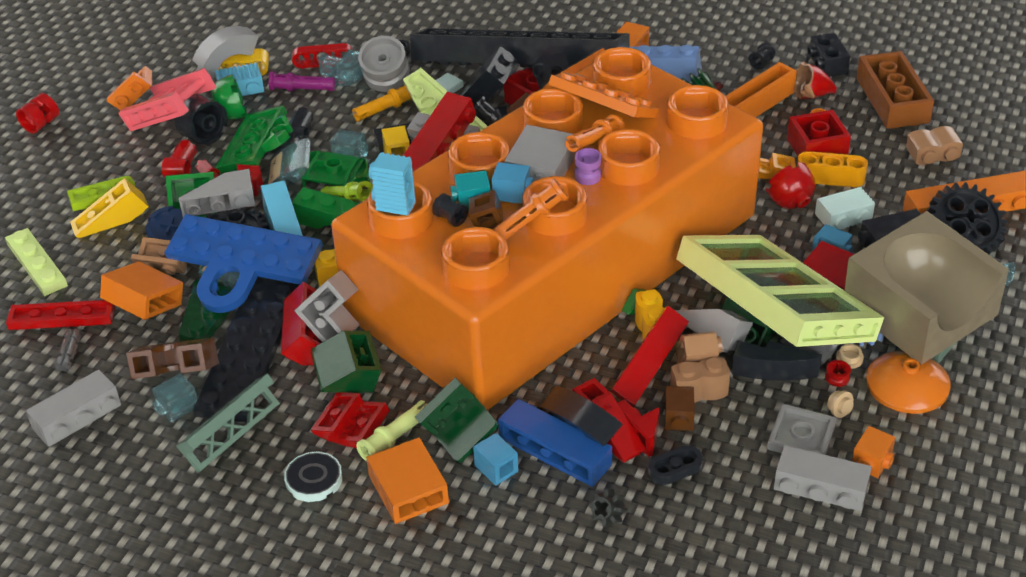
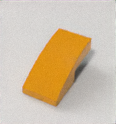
[758,153,796,179]

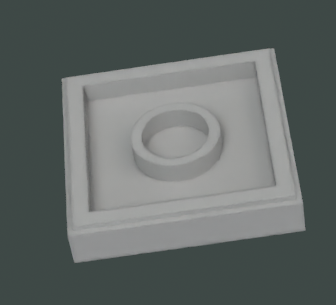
[767,404,837,455]

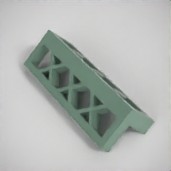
[177,374,280,472]

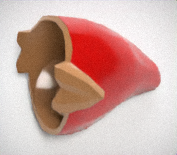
[795,61,837,99]

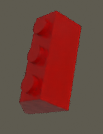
[281,282,322,366]

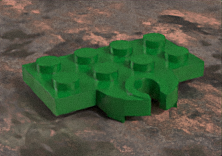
[215,106,293,175]

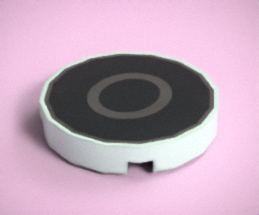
[285,452,342,502]

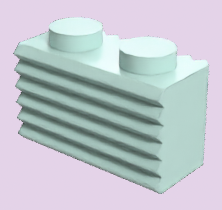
[815,187,875,230]

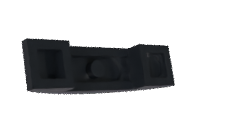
[535,386,623,446]

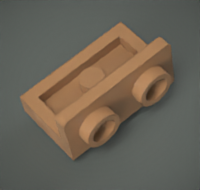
[131,237,188,275]

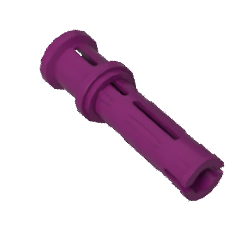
[269,71,336,92]

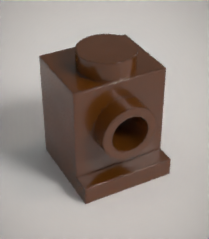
[469,190,503,229]

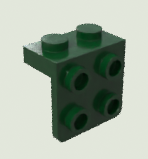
[415,378,498,463]

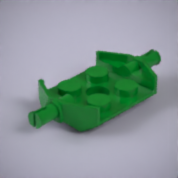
[286,151,372,187]

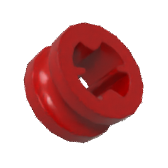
[825,360,851,387]

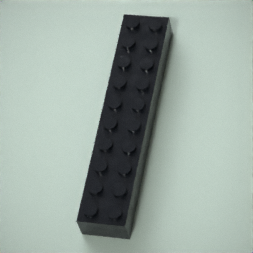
[410,28,630,68]

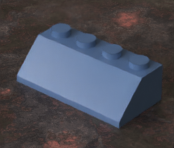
[630,45,702,81]

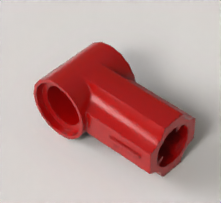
[161,140,197,178]

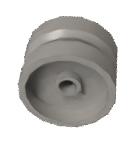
[358,36,410,92]

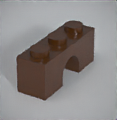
[126,337,219,379]

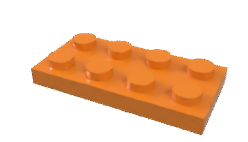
[548,72,659,118]

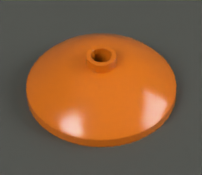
[866,350,951,414]

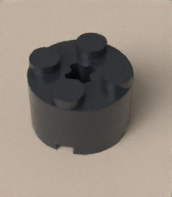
[174,94,228,145]

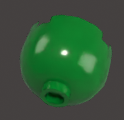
[209,74,248,120]

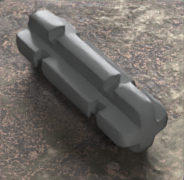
[54,329,81,372]

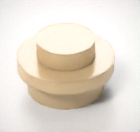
[836,344,864,369]
[827,390,854,418]

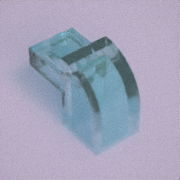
[318,50,364,86]

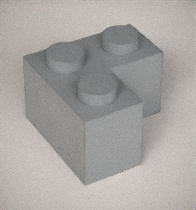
[294,270,359,343]

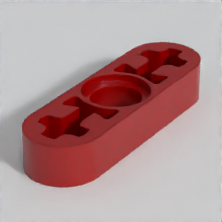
[292,43,353,69]

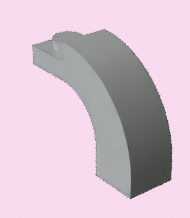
[192,26,259,91]

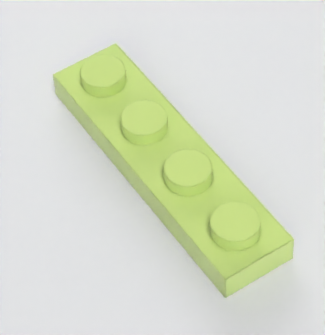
[5,228,68,296]

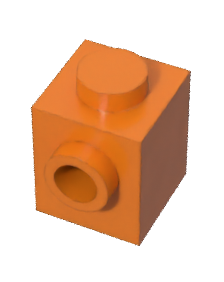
[852,426,896,478]

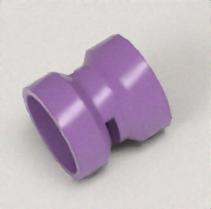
[575,148,602,185]

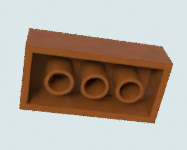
[856,51,934,129]

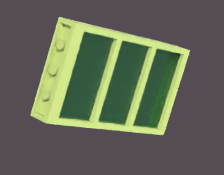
[676,235,884,347]

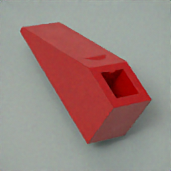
[572,378,646,463]

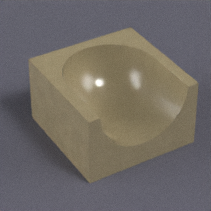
[845,211,1009,365]

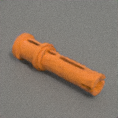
[565,114,625,152]
[492,178,569,239]

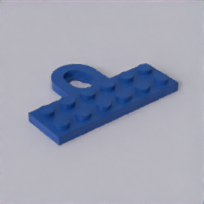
[164,214,323,313]

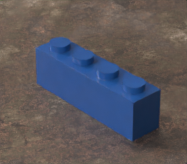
[498,399,612,487]

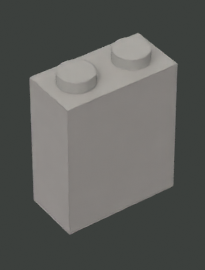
[504,125,576,181]

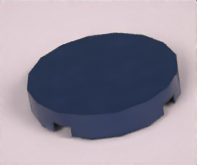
[145,206,183,240]

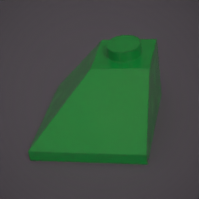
[166,172,215,218]

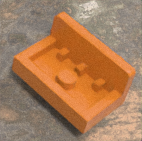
[107,66,153,110]

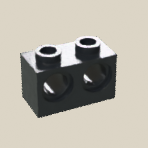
[807,33,851,77]

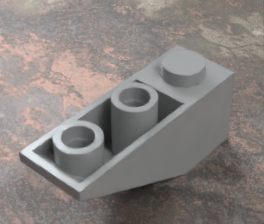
[179,169,255,217]
[675,309,753,353]

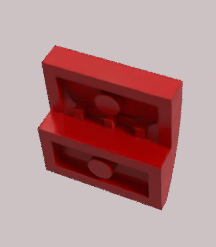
[311,392,390,448]

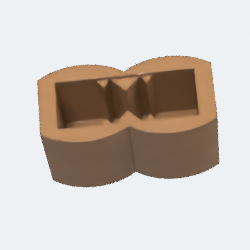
[906,126,963,165]
[675,331,723,363]
[670,357,730,403]

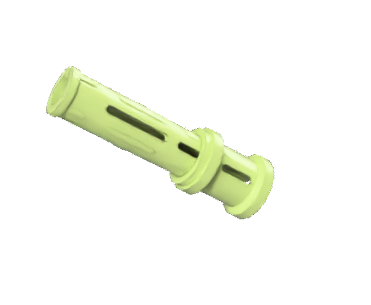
[356,400,427,461]

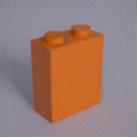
[100,261,183,320]
[366,437,449,524]

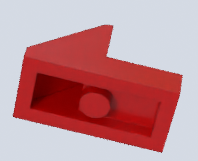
[618,399,660,457]

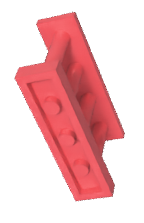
[118,68,217,131]

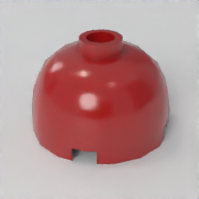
[766,162,816,209]

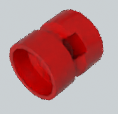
[16,93,59,134]

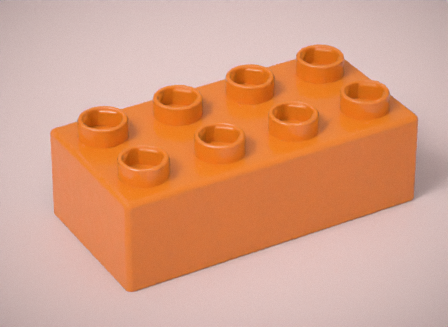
[331,47,763,410]

